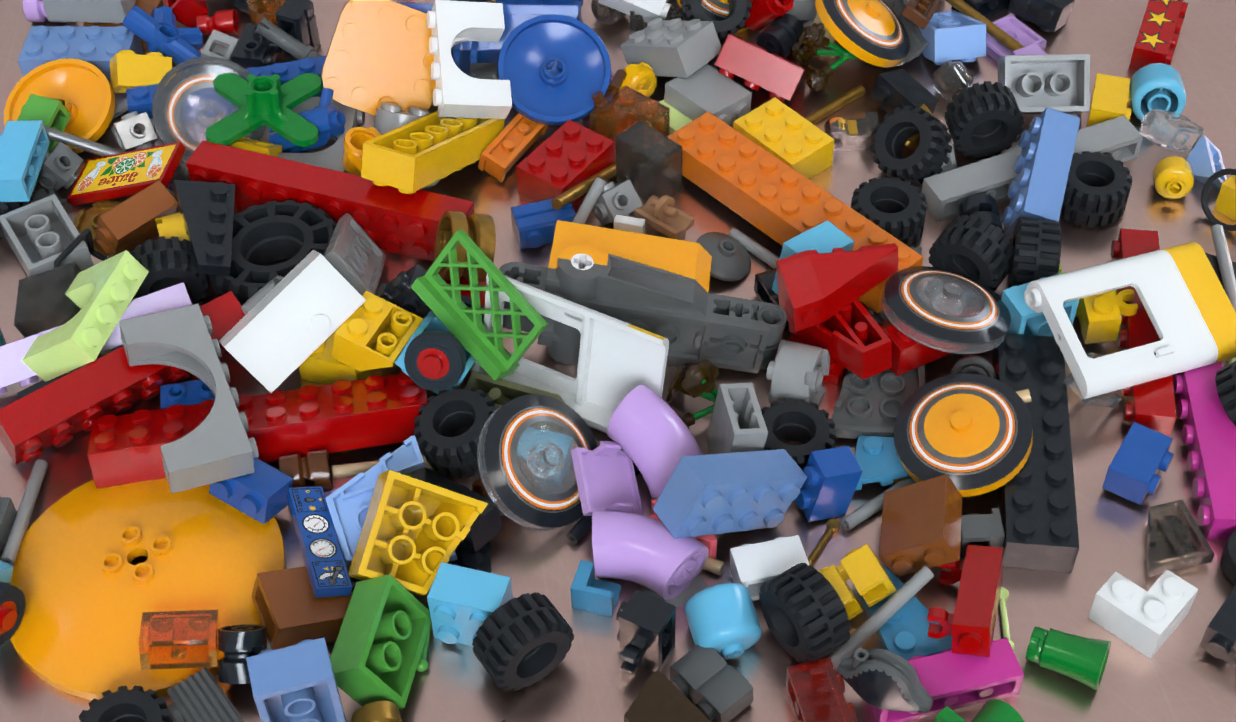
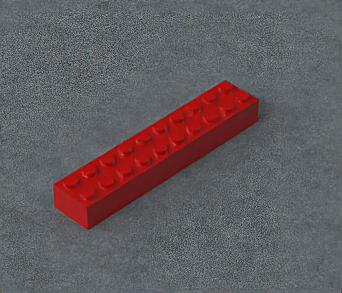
[186,140,475,262]
[87,372,428,488]

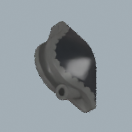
[837,648,933,713]

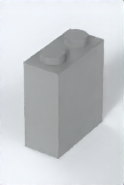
[664,63,752,126]
[706,383,768,454]

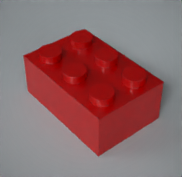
[516,119,615,207]

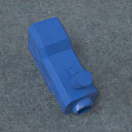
[268,88,346,153]

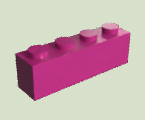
[869,638,1024,722]

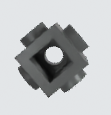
[37,141,83,192]

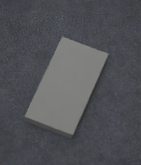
[324,213,386,296]

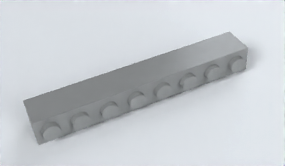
[921,116,1144,222]

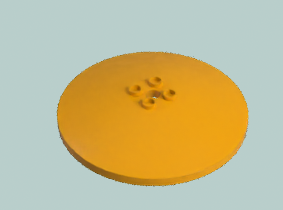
[10,478,286,700]

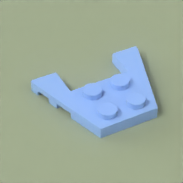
[325,435,457,565]

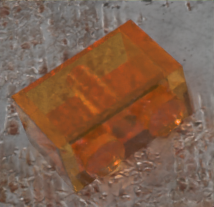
[139,610,219,670]

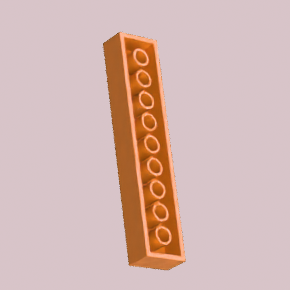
[666,112,923,314]

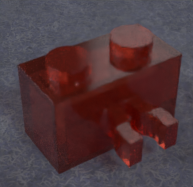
[785,658,857,722]

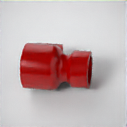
[196,9,240,36]

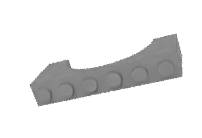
[119,304,259,494]

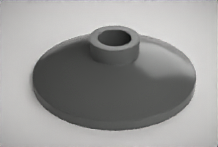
[696,232,751,281]

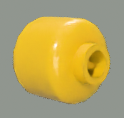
[1153,156,1194,200]

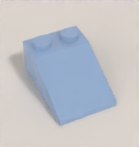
[918,10,986,65]

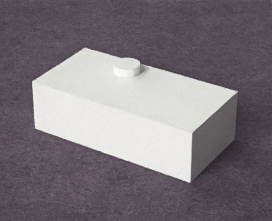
[219,250,366,393]

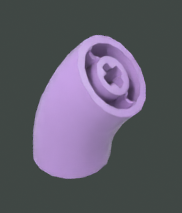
[607,384,703,498]
[592,511,709,600]

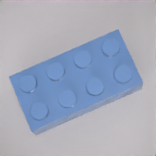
[18,25,144,84]
[1001,107,1081,238]
[653,449,807,539]
[246,637,347,722]

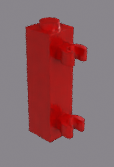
[927,545,1003,657]

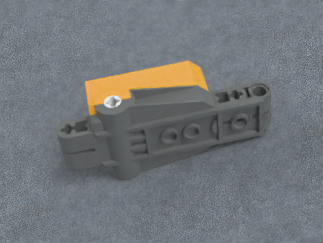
[499,220,787,374]

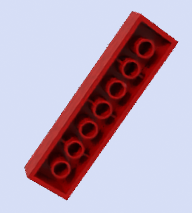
[0,291,245,465]

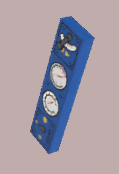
[287,486,352,598]

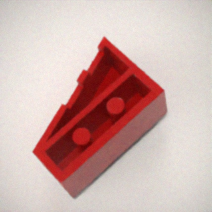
[789,299,892,380]

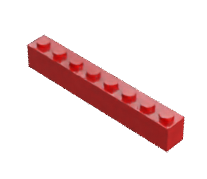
[1111,228,1177,437]

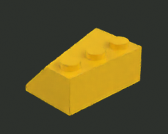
[348,470,488,596]

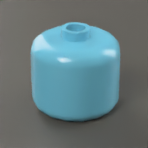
[1129,63,1186,126]
[684,583,762,659]

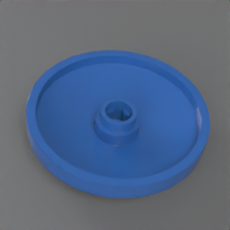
[498,14,611,125]

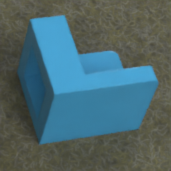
[570,560,621,618]

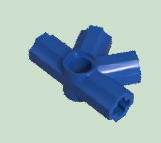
[122,5,203,67]

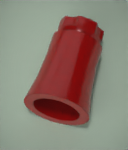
[745,0,794,31]

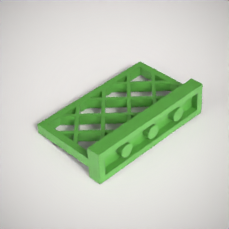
[411,229,548,381]

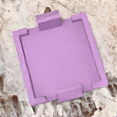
[571,441,643,516]

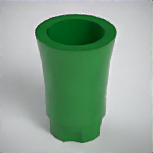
[1026,626,1111,691]

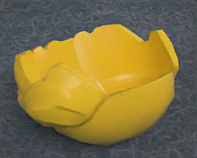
[617,62,657,103]

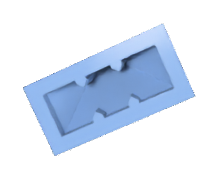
[1186,135,1227,191]

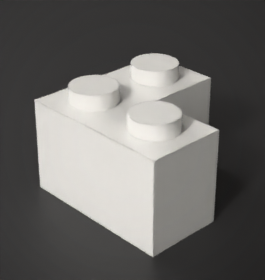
[1088,569,1198,659]

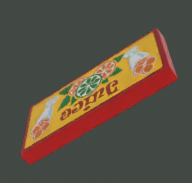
[67,141,186,206]

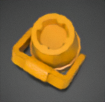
[342,127,381,175]

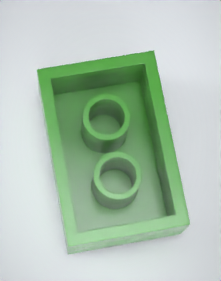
[330,574,431,709]

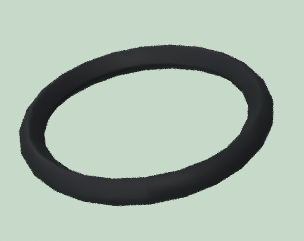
[1201,168,1236,231]

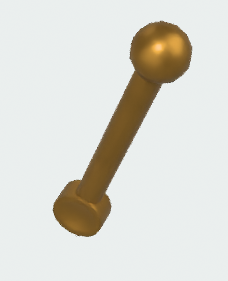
[807,518,841,567]

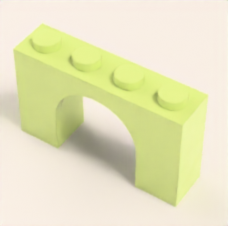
[22,250,149,382]

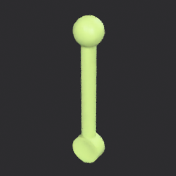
[999,587,1015,650]

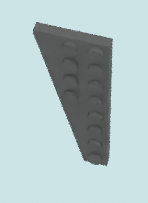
[831,246,925,439]

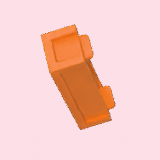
[478,113,549,183]

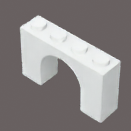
[426,0,512,119]

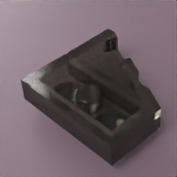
[1147,500,1215,577]

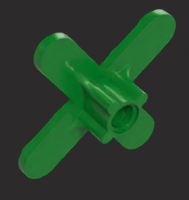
[206,73,323,147]

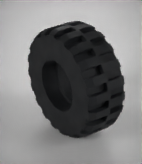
[208,200,337,306]

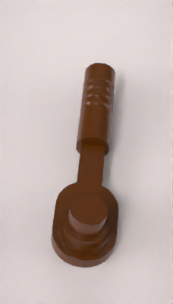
[591,69,627,114]

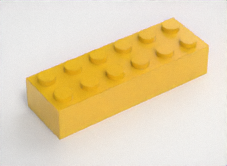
[361,111,505,194]

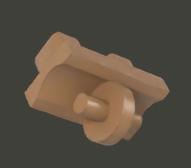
[634,195,694,240]

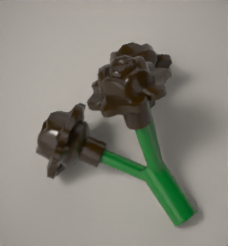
[791,22,859,93]

